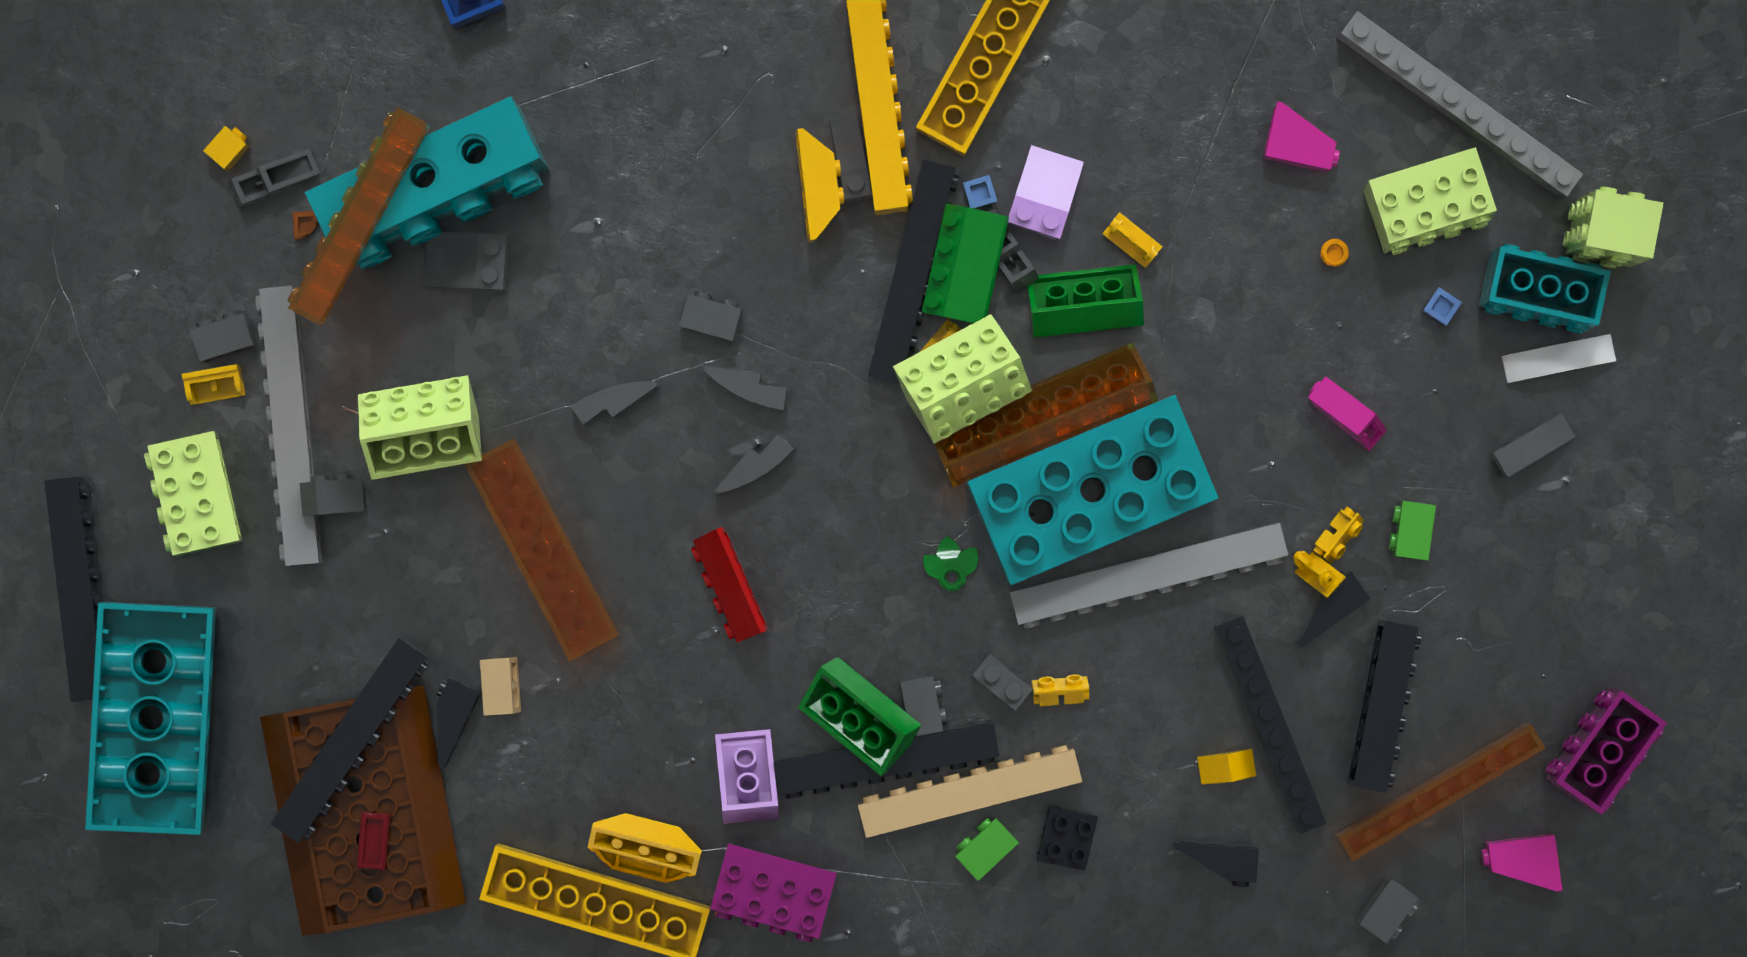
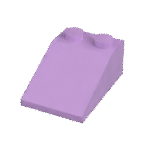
[1008,145,1084,241]
[715,729,779,824]

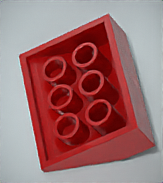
[691,527,768,643]

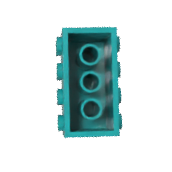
[1478,244,1611,334]

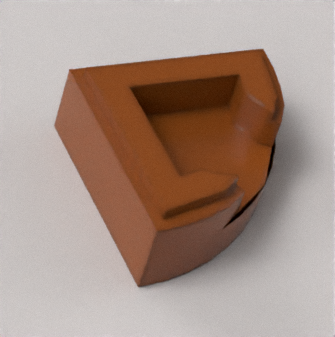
[292,211,319,241]

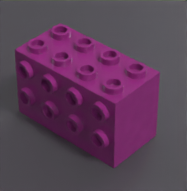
[1544,688,1667,815]
[710,844,837,943]

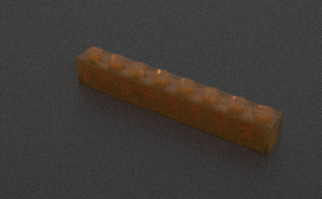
[288,107,430,326]
[1335,723,1545,861]

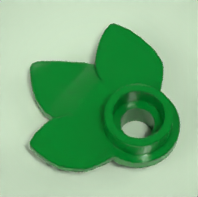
[923,536,978,592]

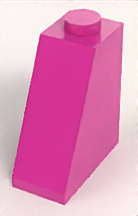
[1263,101,1340,173]
[1308,376,1387,452]
[1481,833,1563,891]

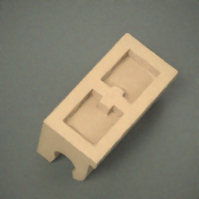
[480,657,521,716]

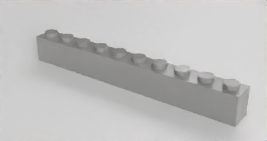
[1337,11,1583,199]
[256,286,323,566]
[1009,523,1288,629]

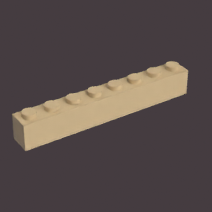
[858,745,1082,838]

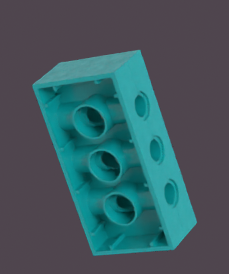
[305,96,549,270]
[966,395,1218,585]
[85,602,216,835]

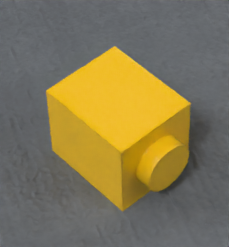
[203,126,250,172]

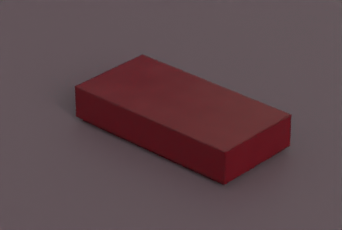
[357,812,390,870]

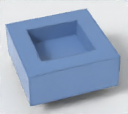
[963,175,997,209]
[1422,287,1462,326]

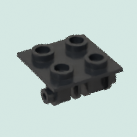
[1036,806,1098,871]

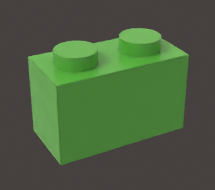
[1388,501,1436,561]
[955,817,1019,881]

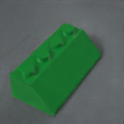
[922,203,1009,324]
[1027,264,1144,338]
[798,657,922,776]

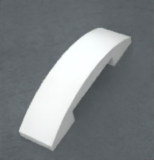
[1501,334,1616,383]

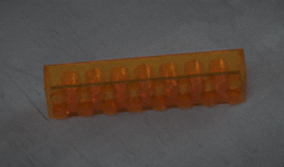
[932,343,1158,487]
[464,438,621,662]

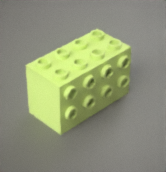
[1364,147,1497,255]
[1563,186,1663,269]
[893,314,1032,443]
[358,375,482,480]
[144,431,243,557]

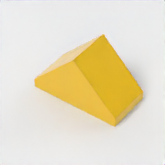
[1197,748,1256,784]

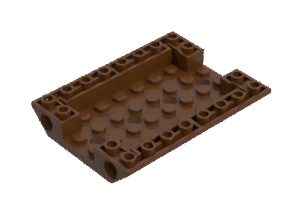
[260,685,466,936]

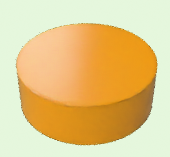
[1320,239,1349,267]

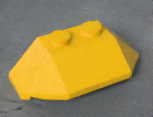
[795,128,844,243]
[587,813,702,883]

